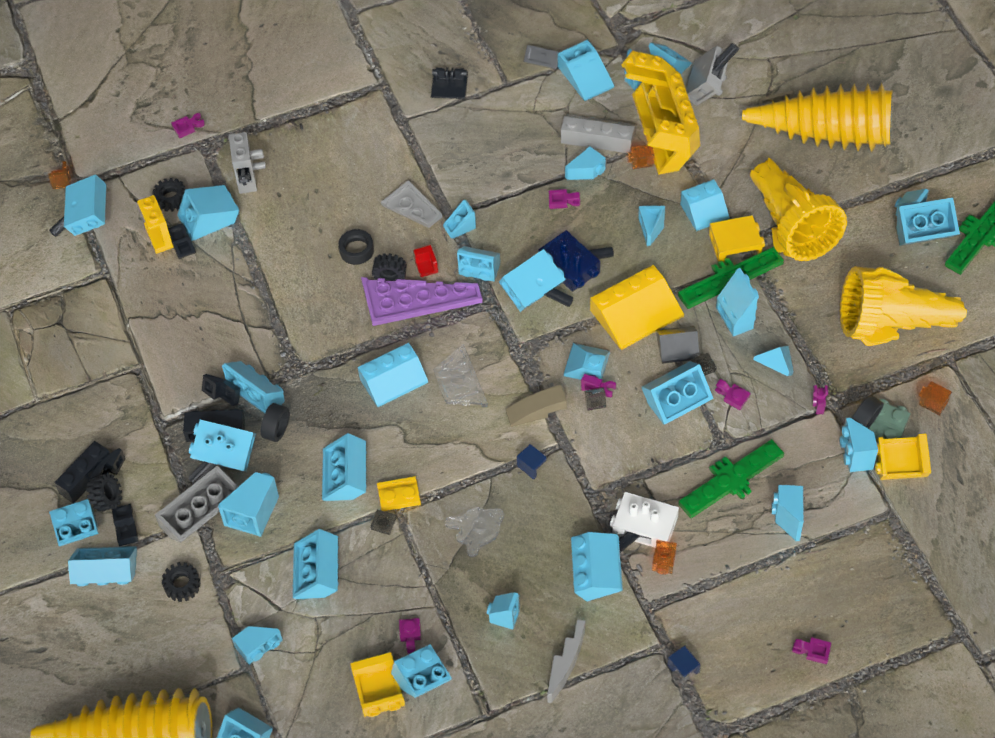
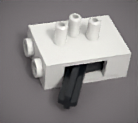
[610,492,679,553]

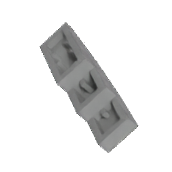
[547,620,585,703]

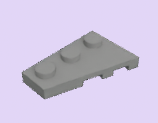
[381,180,443,228]

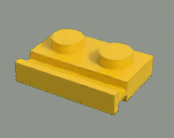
[377,476,421,511]

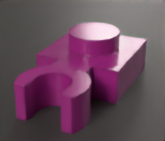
[171,113,205,139]

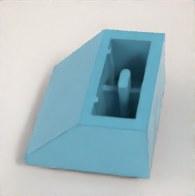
[457,246,500,282]
[840,418,878,472]
[49,499,98,547]
[391,645,452,698]

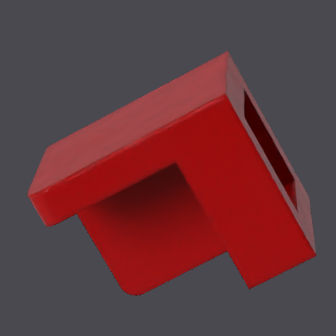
[413,245,438,277]

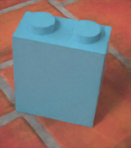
[177,185,239,241]
[218,472,279,537]

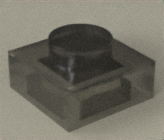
[691,353,717,376]
[584,387,606,411]
[370,509,397,535]

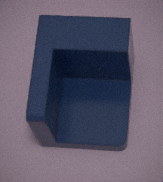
[517,444,547,479]
[667,646,701,677]

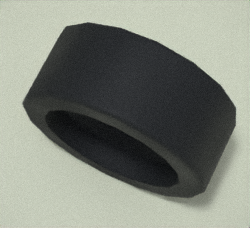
[338,229,374,265]
[852,395,884,429]
[260,403,290,442]

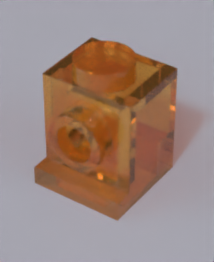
[627,145,654,169]
[652,540,677,574]

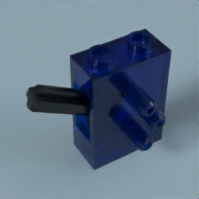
[538,230,614,292]

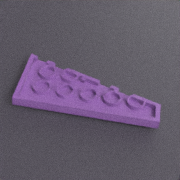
[361,277,482,326]

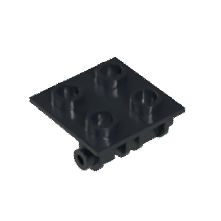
[431,67,468,99]

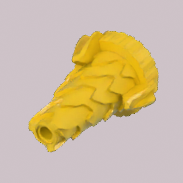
[750,158,847,261]
[840,266,967,346]

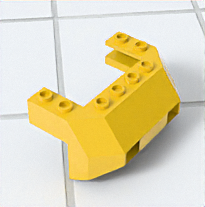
[621,50,700,175]

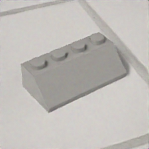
[561,114,637,154]
[155,466,238,543]

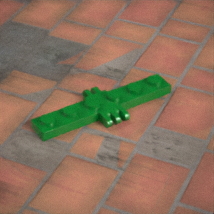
[945,202,995,275]
[678,247,784,309]
[678,439,784,519]

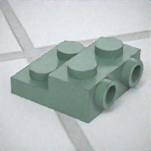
[869,399,911,440]

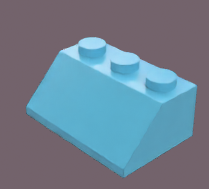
[896,198,960,246]
[358,343,428,407]
[222,361,285,413]
[641,361,714,425]
[322,433,366,501]
[293,529,339,599]
[571,532,623,601]
[68,546,137,586]

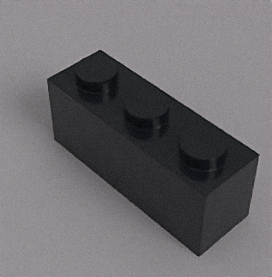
[183,409,245,442]
[54,441,110,504]

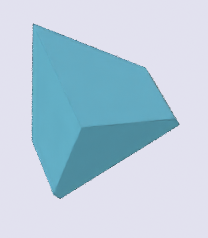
[443,200,476,238]
[638,206,665,246]
[753,346,794,376]

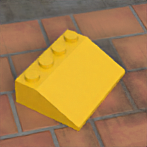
[590,265,684,350]

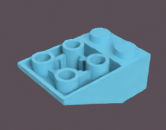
[558,40,615,101]
[716,268,759,336]

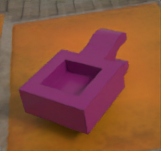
[549,189,580,209]
[581,374,616,398]
[715,379,751,410]
[812,385,828,414]
[399,618,421,655]
[792,637,832,665]

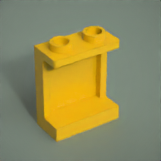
[137,195,173,254]
[709,215,765,262]
[875,434,931,480]
[350,652,405,717]

